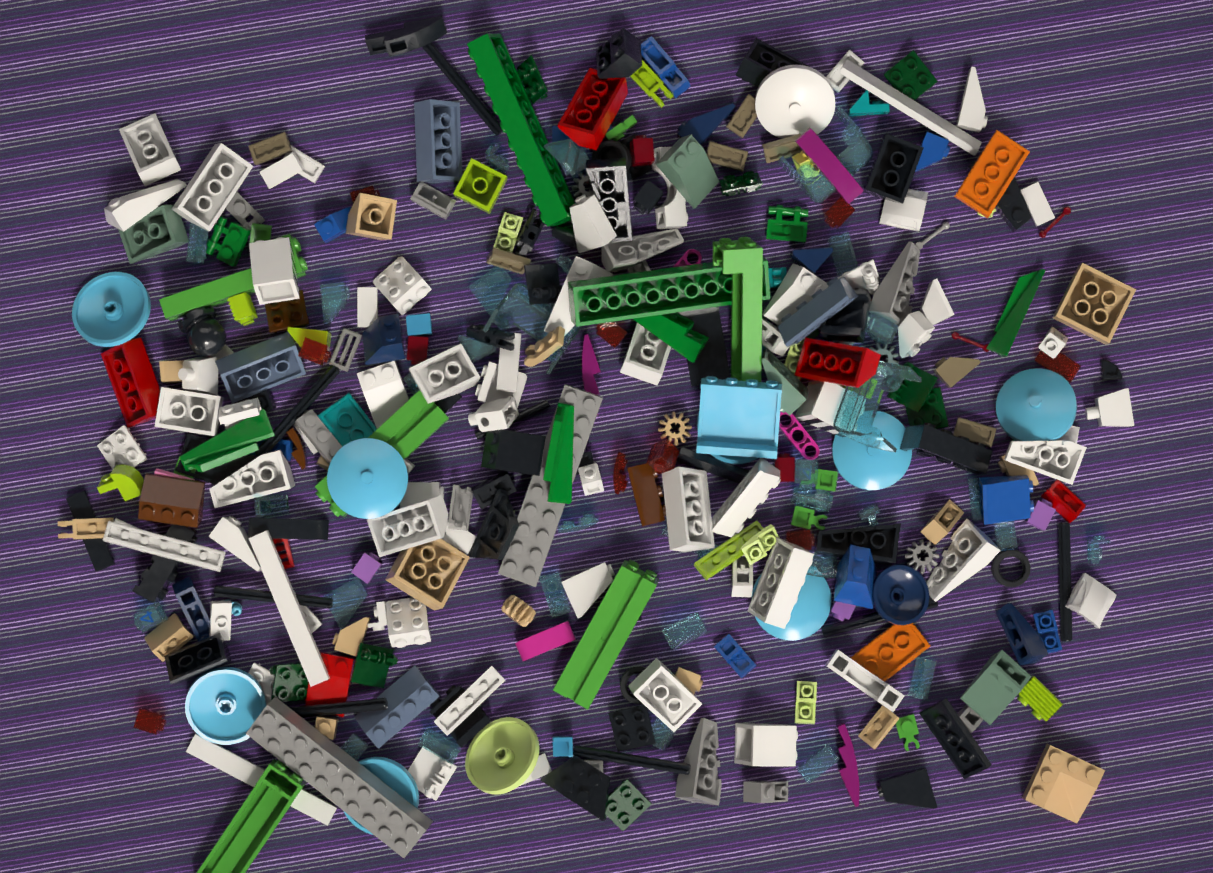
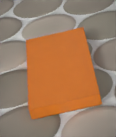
[954,130,1030,218]
[850,623,930,682]

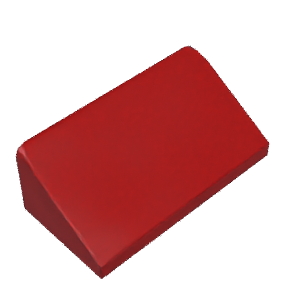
[1041,479,1086,523]

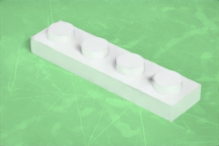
[434,666,505,736]

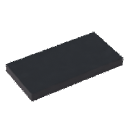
[679,307,730,387]
[175,433,257,485]
[919,698,992,779]

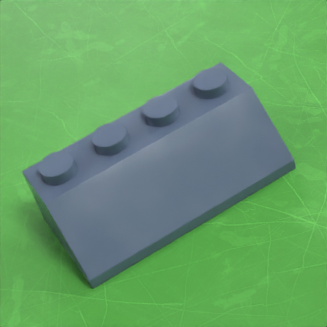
[414,99,462,183]
[778,277,858,347]
[215,332,306,403]
[354,665,441,749]

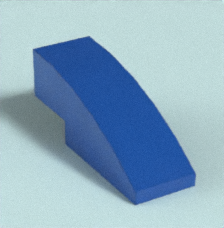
[641,36,691,99]

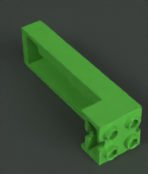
[159,234,308,321]
[713,237,763,382]
[315,390,449,517]
[553,560,659,710]
[197,759,306,873]

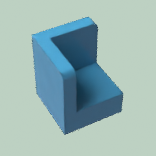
[406,313,433,336]
[552,736,573,757]

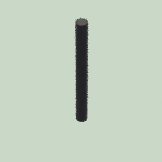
[475,399,550,440]

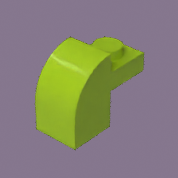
[97,464,144,501]

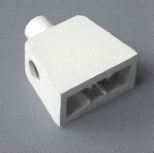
[178,356,219,395]
[1085,388,1134,427]
[468,396,519,432]

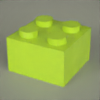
[453,158,508,214]

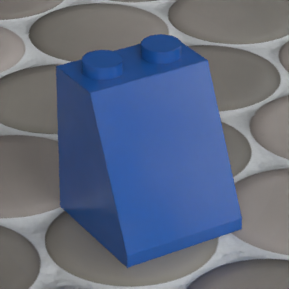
[979,475,1034,525]
[834,545,877,609]

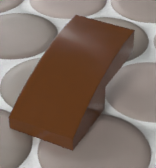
[286,428,308,470]

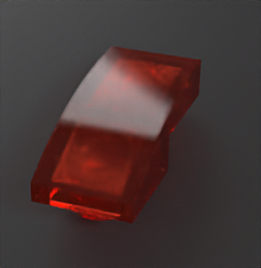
[1034,350,1081,383]
[613,452,628,495]

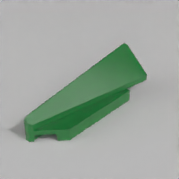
[986,269,1046,357]
[633,312,709,363]
[543,403,574,504]
[180,409,275,472]

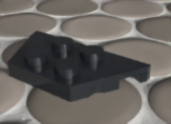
[468,489,519,560]
[540,756,611,822]

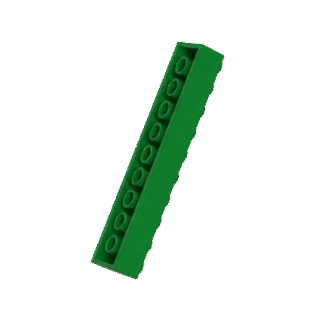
[467,33,575,227]
[568,257,770,327]

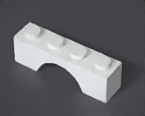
[652,147,688,229]
[825,649,904,712]

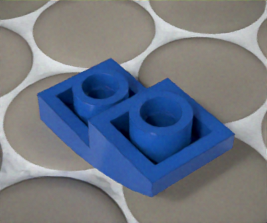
[1033,610,1062,654]

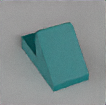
[848,90,890,116]

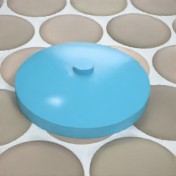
[72,272,151,347]
[996,368,1077,441]
[832,411,912,490]
[327,438,408,519]
[751,566,831,640]
[185,667,266,745]
[344,757,419,835]

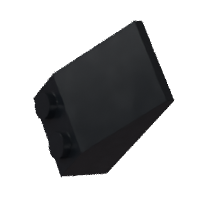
[481,429,546,476]

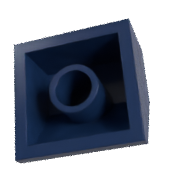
[362,314,405,365]

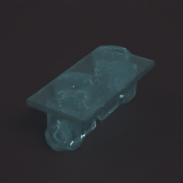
[186,222,208,264]
[791,485,834,512]
[908,657,937,700]
[418,727,461,764]

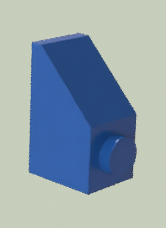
[915,132,950,172]
[314,207,351,243]

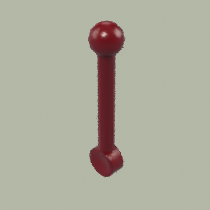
[1039,207,1071,238]
[951,332,989,352]

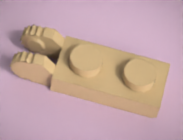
[524,326,565,367]
[58,518,114,539]

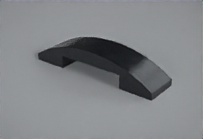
[248,518,329,540]

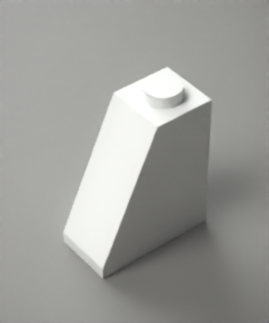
[569,195,617,253]
[561,562,615,618]

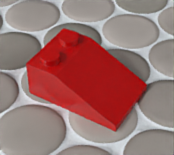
[306,651,356,717]

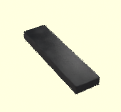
[677,447,749,484]
[66,491,115,572]

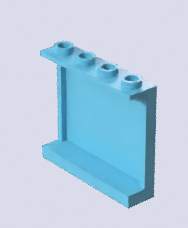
[696,376,782,459]

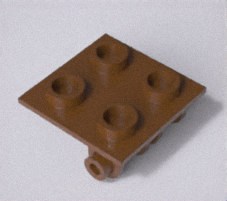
[265,290,310,333]

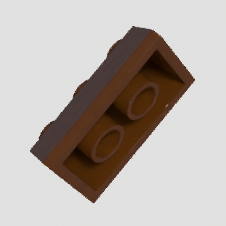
[627,463,666,527]
[138,473,205,528]

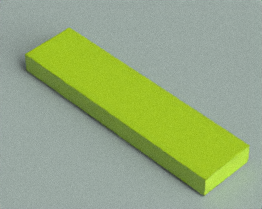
[694,520,764,580]

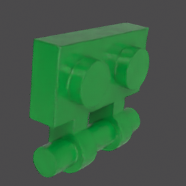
[766,205,809,243]
[205,216,251,267]

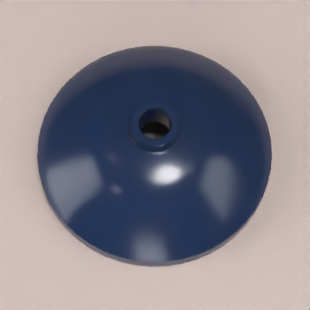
[872,565,929,625]

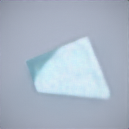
[468,266,512,318]
[323,578,368,630]

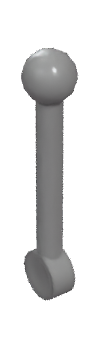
[915,222,950,250]

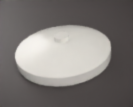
[755,65,835,139]

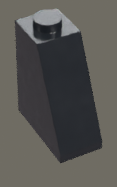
[876,768,938,809]

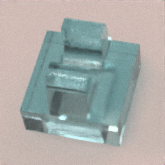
[857,504,880,527]

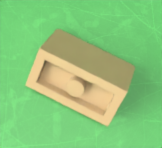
[144,613,194,662]

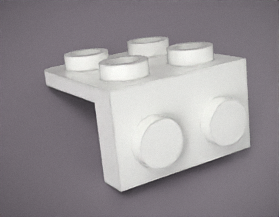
[373,256,432,316]
[475,362,527,409]
[218,398,262,430]
[400,482,444,508]
[386,597,431,648]

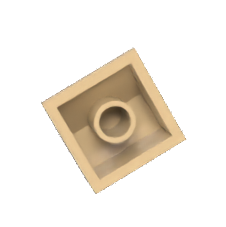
[346,193,397,240]

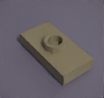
[726,94,757,138]
[249,132,292,165]
[762,134,802,163]
[706,141,748,172]
[486,248,531,274]
[953,417,997,448]

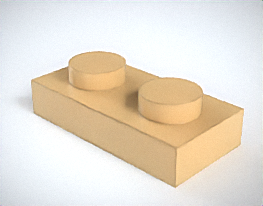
[858,705,900,749]

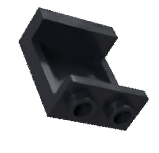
[821,288,871,343]
[430,685,492,748]

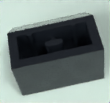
[596,28,642,79]

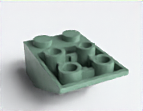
[960,650,1032,725]

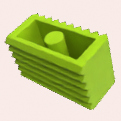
[227,292,258,326]
[1017,675,1063,721]

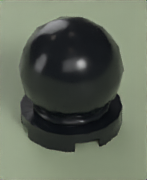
[177,305,227,357]

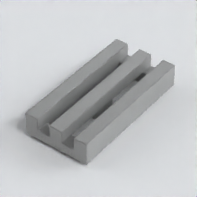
[329,328,362,372]

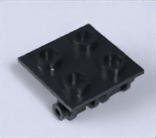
[524,263,563,305]
[608,705,656,752]

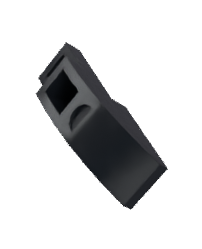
[365,16,447,57]

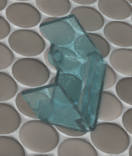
[778,106,873,203]
[483,283,582,374]
[833,361,922,453]

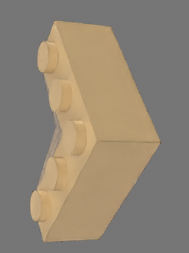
[1052,263,1136,345]
[385,539,470,611]
[1022,744,1105,823]

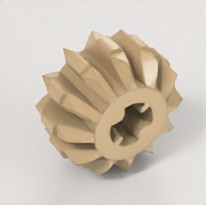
[658,412,692,446]
[501,595,536,627]

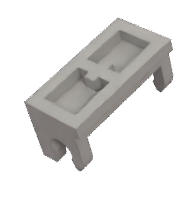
[410,182,457,220]
[448,485,473,531]

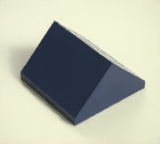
[790,248,833,274]

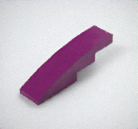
[795,128,864,204]
[582,334,601,416]
[836,723,859,807]

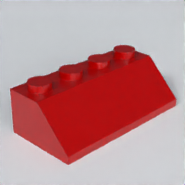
[558,68,628,151]
[101,338,160,428]
[794,338,881,388]

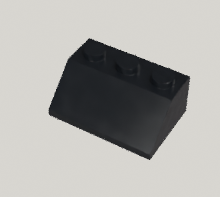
[736,38,808,87]
[863,133,924,204]
[164,633,232,685]

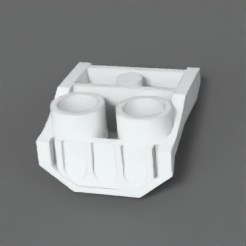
[879,189,928,232]
[1065,573,1116,629]

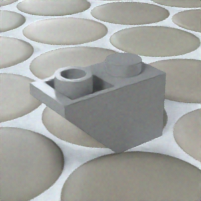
[743,781,788,803]

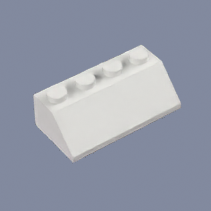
[172,143,253,231]
[712,458,781,537]
[662,467,715,552]
[367,495,448,557]
[748,537,814,629]

